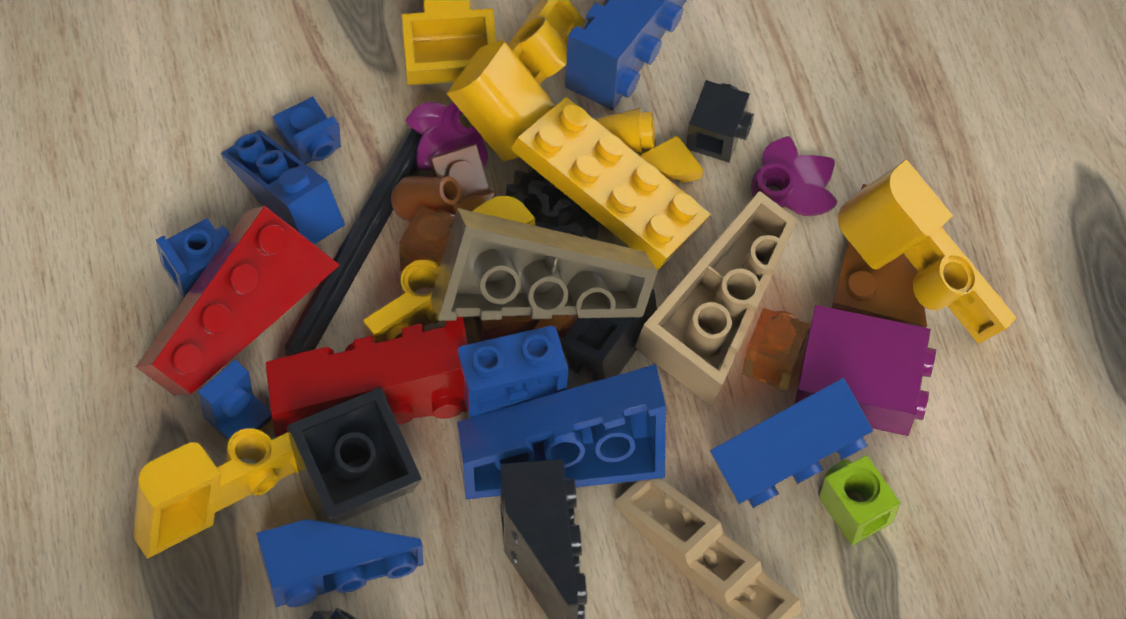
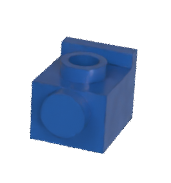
[156,218,230,298]

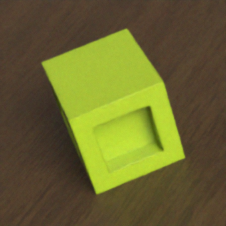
[819,455,901,546]

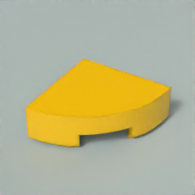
[639,135,703,183]

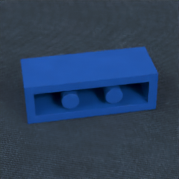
[710,378,873,508]

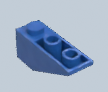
[221,130,345,245]
[256,519,424,607]

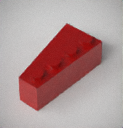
[265,317,468,437]

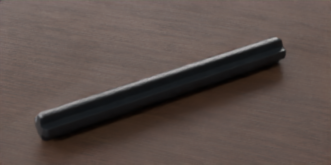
[284,128,422,356]

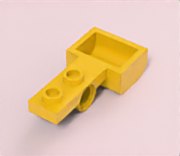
[402,0,497,85]
[447,0,585,162]
[838,159,1017,344]
[363,196,535,342]
[133,428,299,559]

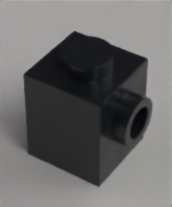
[686,80,754,163]

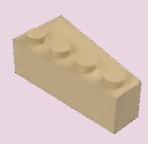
[635,191,797,407]

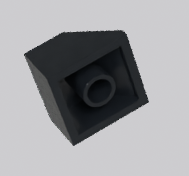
[286,387,422,524]

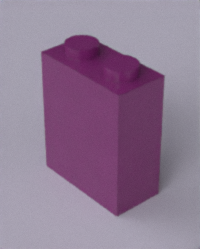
[794,305,936,436]

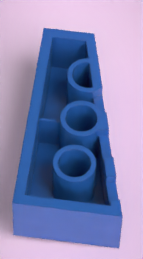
[565,0,687,111]
[457,364,666,500]

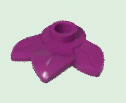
[405,102,488,170]
[750,136,837,216]

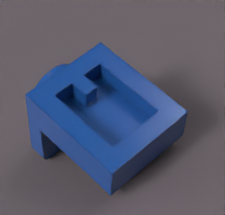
[272,97,341,164]
[198,360,272,441]

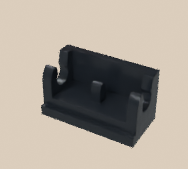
[561,289,657,382]

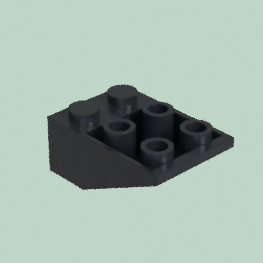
[500,459,587,619]

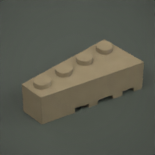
[430,208,658,321]

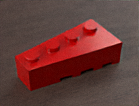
[135,206,340,396]

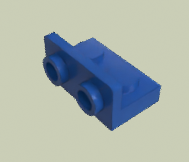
[458,326,568,418]

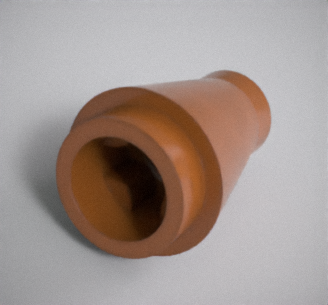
[391,176,461,223]

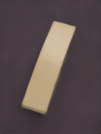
[614,478,802,619]

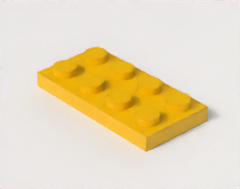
[511,97,711,270]

